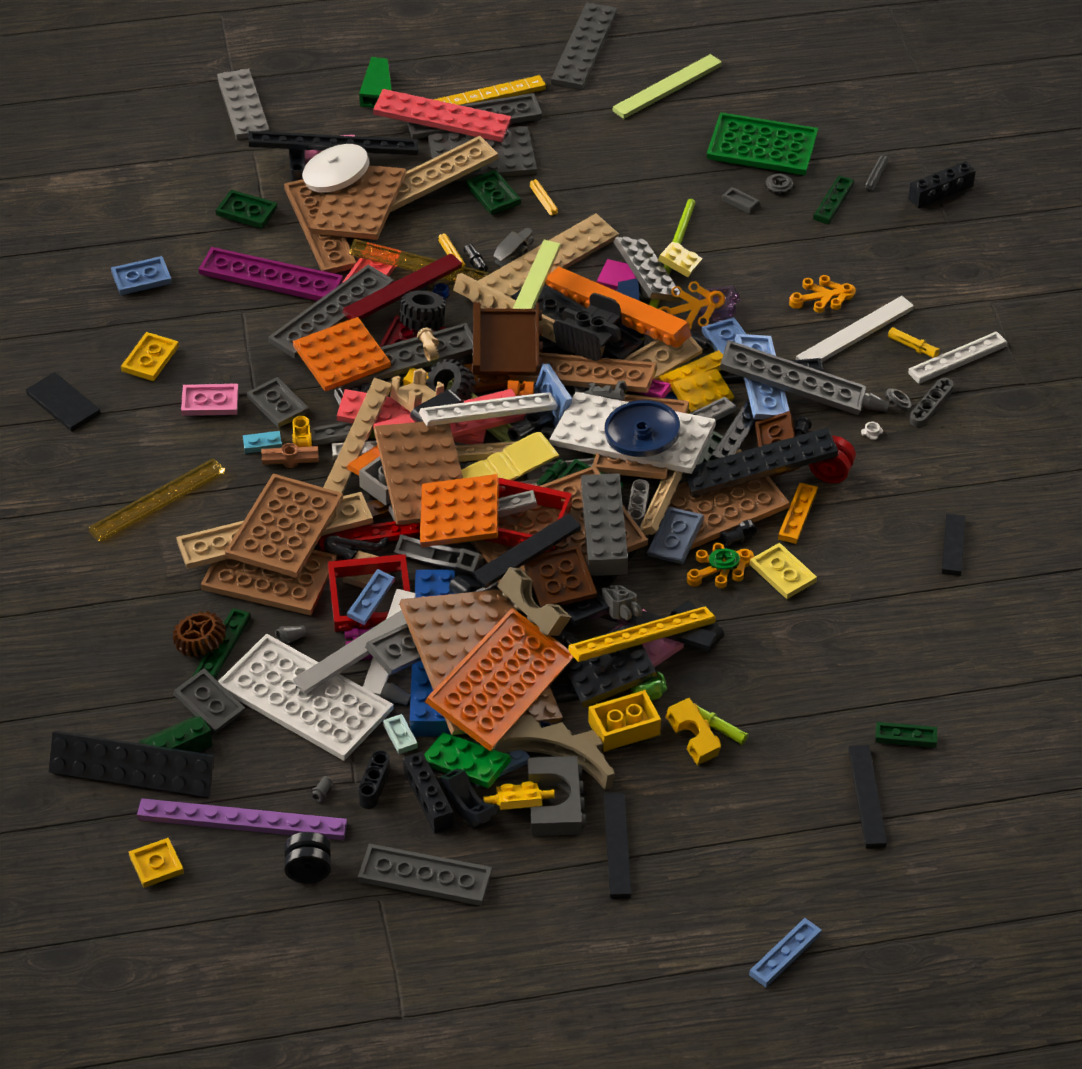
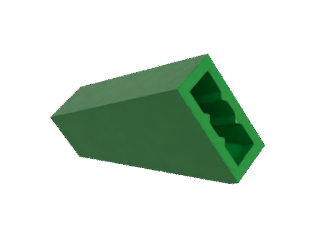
[359,57,392,108]

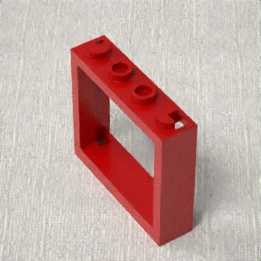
[484,478,572,553]
[328,554,410,632]

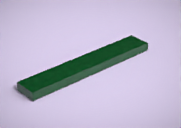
[192,608,251,678]

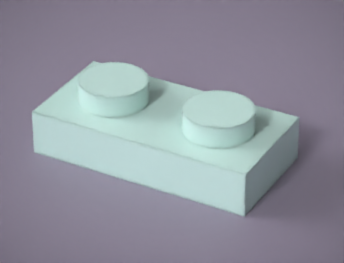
[383,714,418,754]

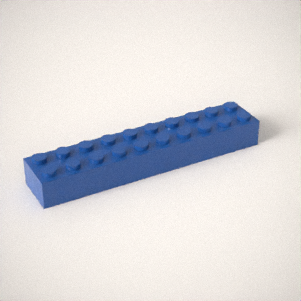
[410,570,455,737]

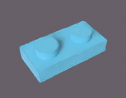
[243,431,282,454]

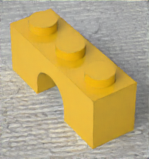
[666,698,721,765]

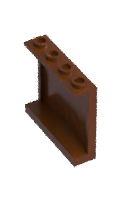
[473,302,543,375]

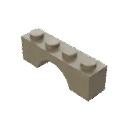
[497,567,571,636]

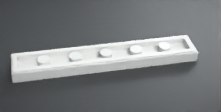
[908,331,1007,384]
[363,589,416,696]

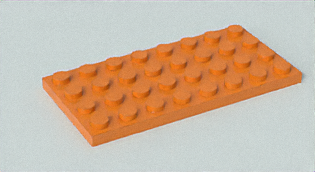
[425,608,574,751]

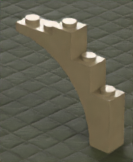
[493,715,615,790]

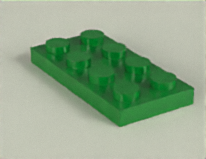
[424,732,511,788]

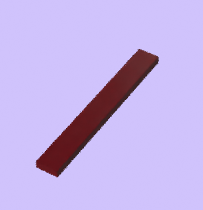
[342,253,462,320]

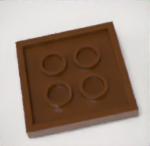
[524,545,597,607]

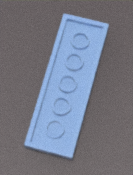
[735,334,789,419]

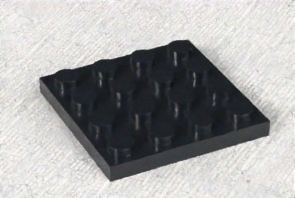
[565,623,658,708]

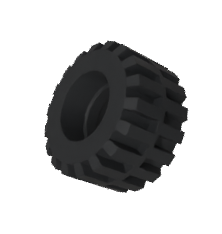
[400,291,446,331]
[426,359,476,401]

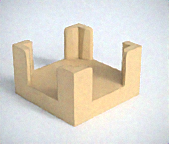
[390,368,444,412]

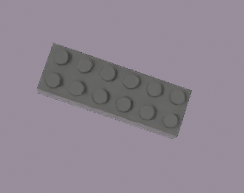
[581,473,628,576]

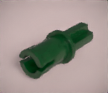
[537,459,568,486]

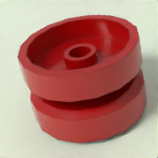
[809,435,856,483]

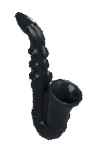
[324,536,389,560]

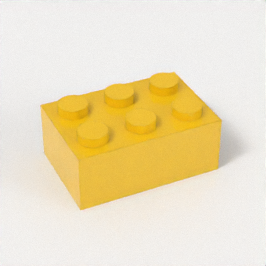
[588,690,661,752]

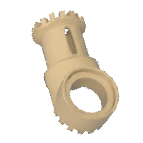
[417,327,439,362]

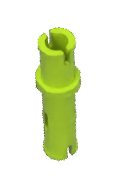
[697,705,748,745]

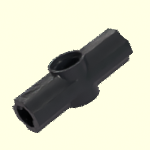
[507,410,555,442]

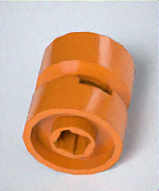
[507,380,534,396]

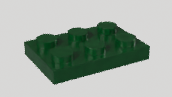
[466,170,521,215]
[216,190,278,229]

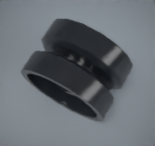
[284,832,331,884]

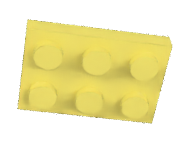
[749,543,817,599]

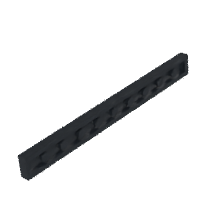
[248,131,418,156]

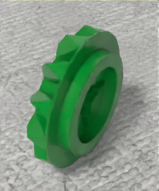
[709,548,740,571]

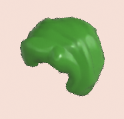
[631,672,667,701]

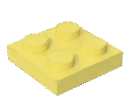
[658,242,702,277]

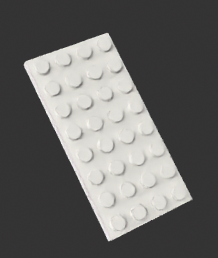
[549,392,716,474]
[218,634,393,761]

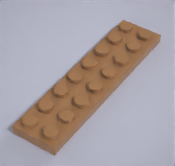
[284,179,357,273]
[508,352,658,393]

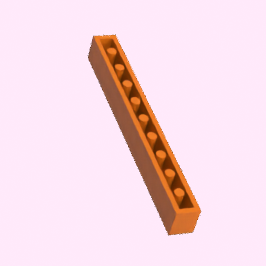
[546,266,692,348]

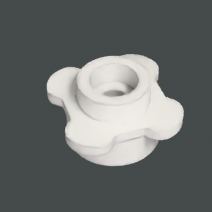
[861,422,883,440]

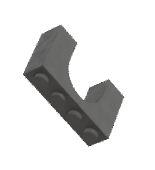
[528,756,586,836]

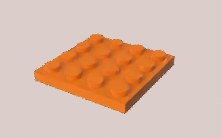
[293,317,391,392]
[420,474,499,547]

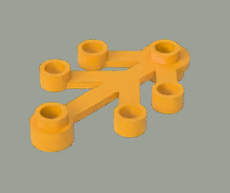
[789,275,856,313]
[659,281,725,330]
[686,543,754,588]

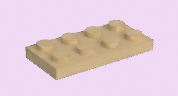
[625,336,702,380]

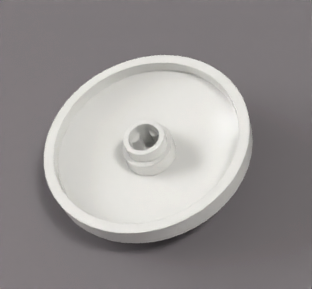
[302,144,369,192]

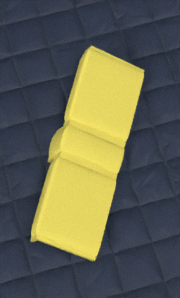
[461,432,559,480]

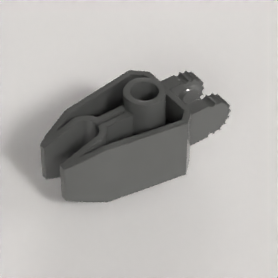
[494,228,534,267]
[602,585,643,620]

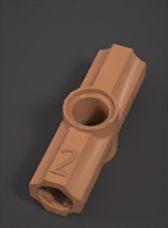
[262,443,319,468]

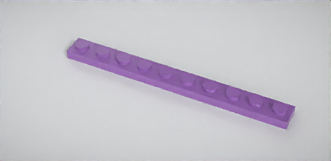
[137,798,347,840]

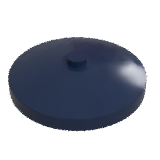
[604,400,680,457]

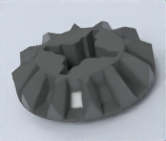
[766,174,793,194]
[885,388,912,411]

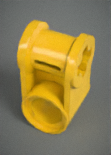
[292,416,312,447]

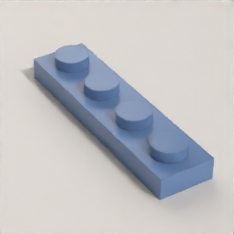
[749,918,821,987]

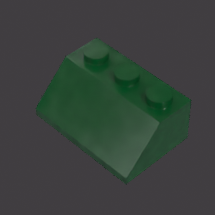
[139,716,213,752]

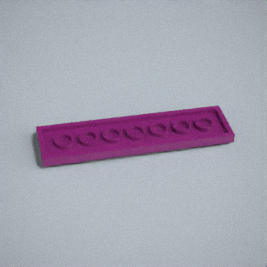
[198,247,343,301]

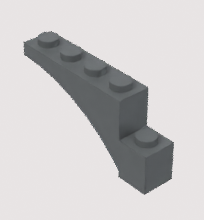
[394,535,485,576]

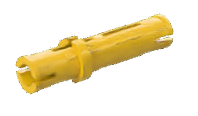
[888,327,940,358]

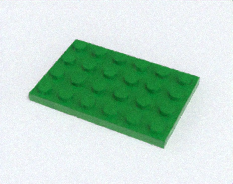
[706,112,818,175]

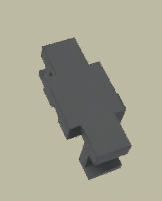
[585,381,629,400]

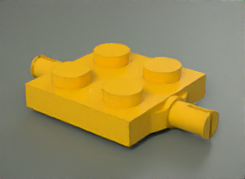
[483,781,555,810]

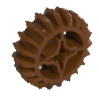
[172,611,226,658]

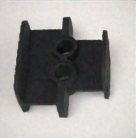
[553,293,622,361]

